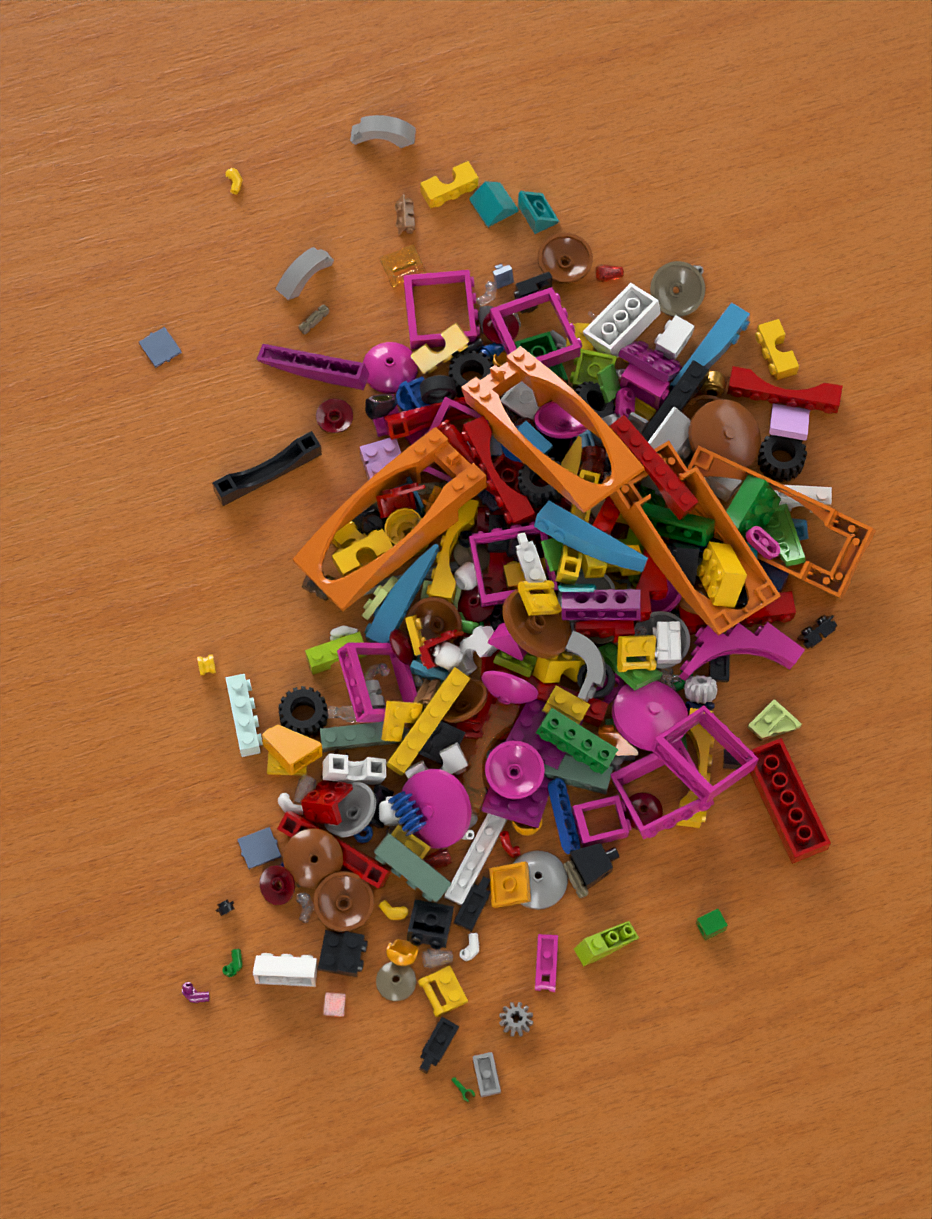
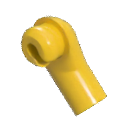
[226,168,243,194]
[379,900,409,920]

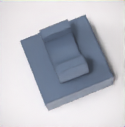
[493,264,514,289]

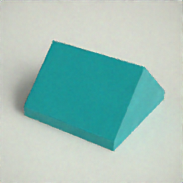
[469,181,519,227]
[518,191,560,234]

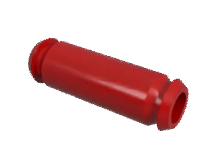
[436,419,479,467]

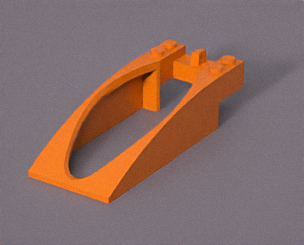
[461,346,644,513]
[293,427,487,611]
[601,440,781,636]
[668,446,876,599]

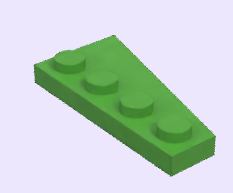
[764,503,806,567]

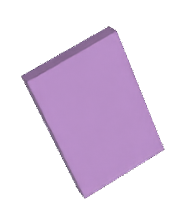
[769,403,810,441]

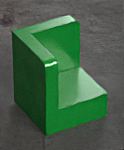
[696,909,728,941]

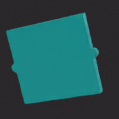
[558,583,596,592]

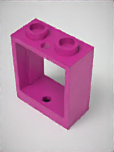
[620,363,670,413]
[572,795,631,848]

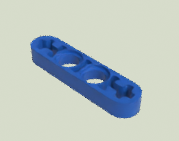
[548,778,580,854]

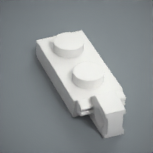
[516,532,547,583]

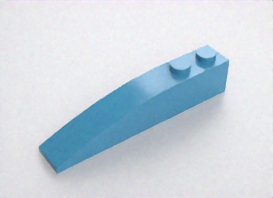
[669,302,750,393]
[534,501,648,572]
[364,544,440,643]

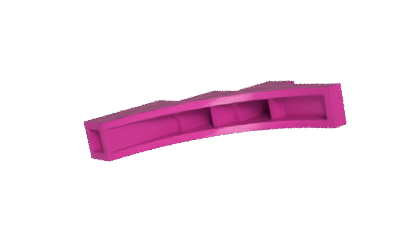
[679,622,805,681]

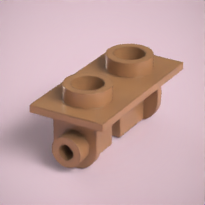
[395,194,415,235]
[413,678,442,712]

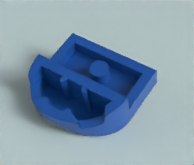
[396,376,428,412]

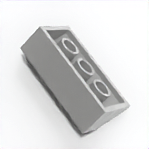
[640,407,692,492]

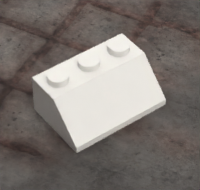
[253,953,317,987]

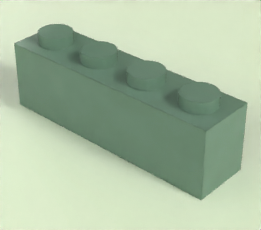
[320,722,400,752]
[544,753,613,795]
[374,833,452,902]

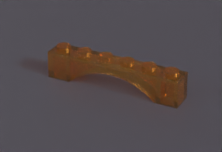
[461,698,520,816]

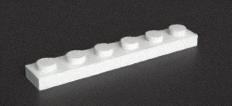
[445,814,508,906]

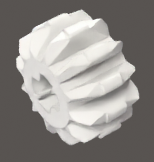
[684,675,717,704]

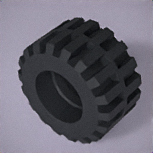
[449,350,494,398]
[574,381,615,418]
[758,434,807,482]
[518,457,564,508]
[278,686,328,738]

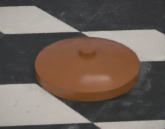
[688,400,761,468]
[503,589,572,659]

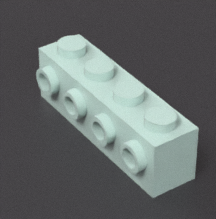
[225,674,263,757]

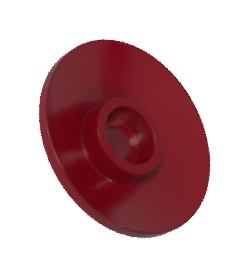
[482,312,519,344]
[316,399,353,433]
[458,587,495,623]
[389,629,416,665]
[624,792,663,830]
[260,865,295,905]

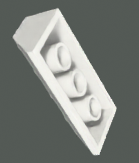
[583,283,661,358]

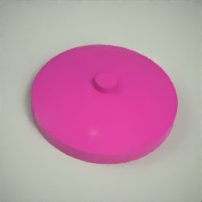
[612,681,688,751]
[402,769,471,849]

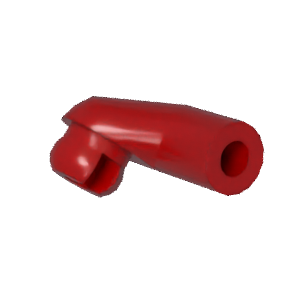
[499,831,521,858]

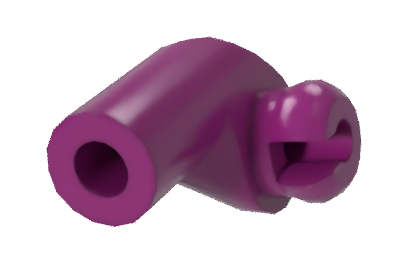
[181,982,209,1003]

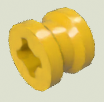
[197,654,216,676]

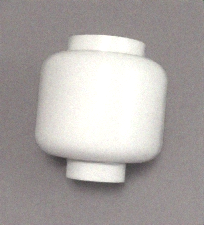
[454,562,483,590]
[432,641,463,670]
[379,797,402,826]

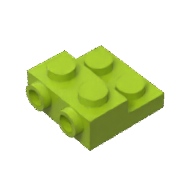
[570,349,617,388]
[493,650,537,677]

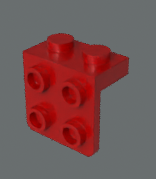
[376,482,426,518]
[419,629,465,669]
[301,780,353,825]

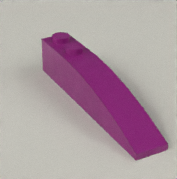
[257,344,370,390]

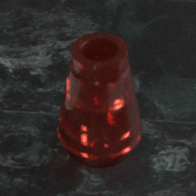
[595,264,624,283]
[423,848,452,869]

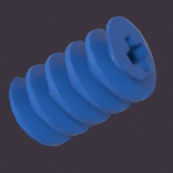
[388,791,427,836]

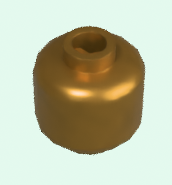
[701,371,726,397]

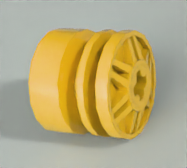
[384,508,429,557]

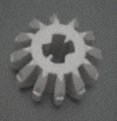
[499,1002,533,1037]

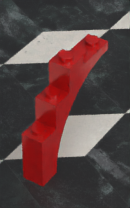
[573,549,668,643]

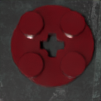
[477,507,489,545]

